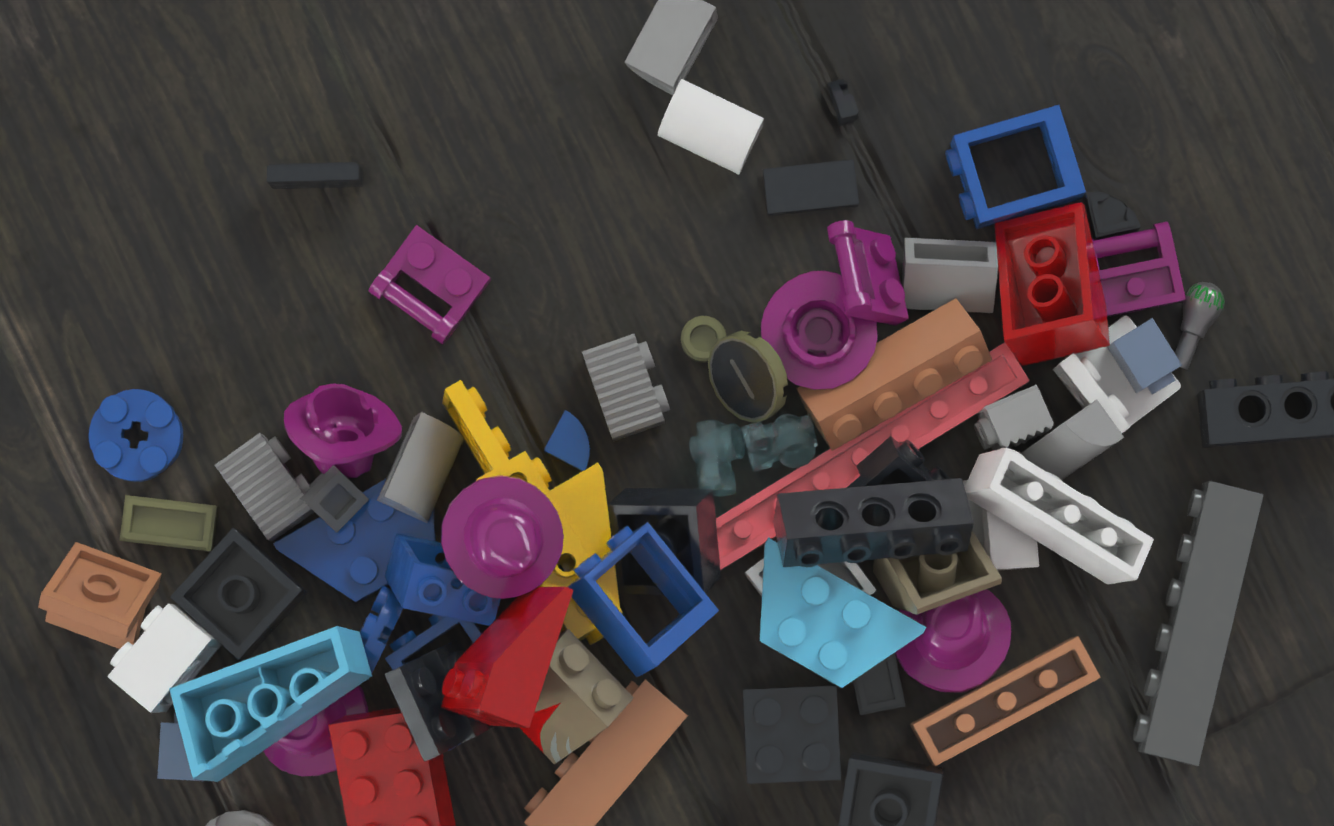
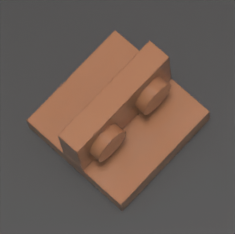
[38,542,162,649]

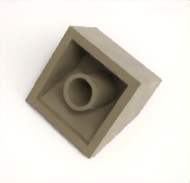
[873,530,1002,615]

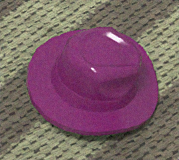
[761,271,878,390]
[284,384,402,479]
[441,475,564,599]
[895,589,1011,693]
[263,685,368,776]

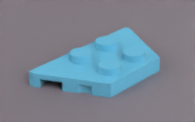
[759,537,926,688]

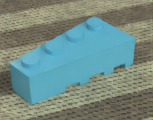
[169,626,372,782]

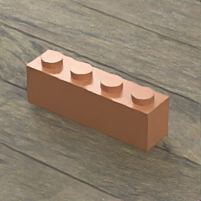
[796,298,992,451]
[909,636,1101,766]
[524,679,688,826]

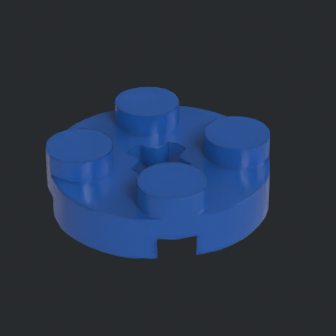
[89,389,183,482]
[360,585,403,680]

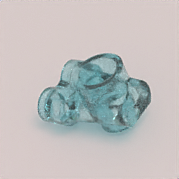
[741,414,818,473]
[690,420,745,497]

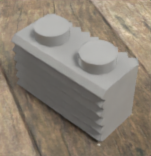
[582,334,670,441]
[974,385,1054,451]
[215,433,314,542]

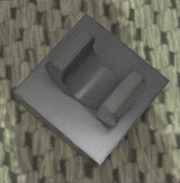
[301,465,369,533]

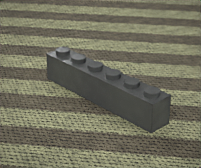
[1133,481,1264,766]

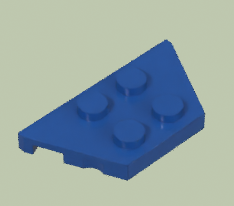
[273,479,437,603]

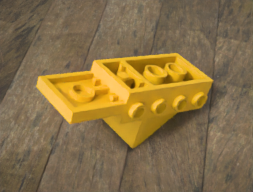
[442,380,622,645]

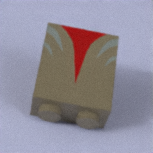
[519,629,634,764]

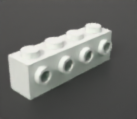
[964,447,1154,585]

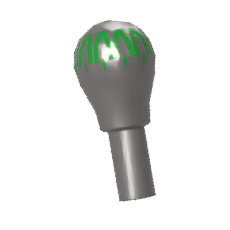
[1175,282,1225,370]

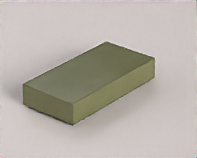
[120,495,219,552]

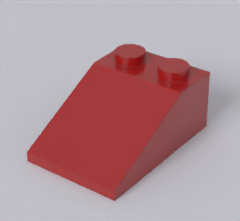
[995,202,1110,366]
[441,587,573,728]

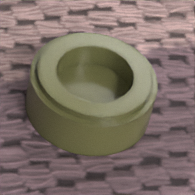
[681,316,726,363]

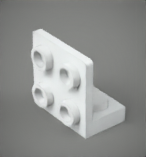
[1053,316,1181,433]

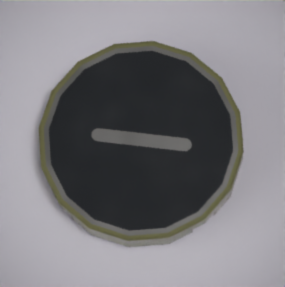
[708,330,788,423]

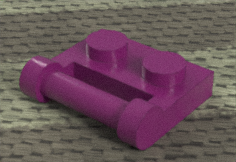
[827,220,909,326]
[1092,221,1186,317]
[368,225,491,345]

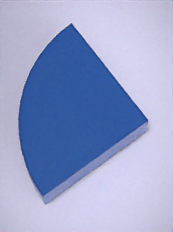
[544,410,590,471]

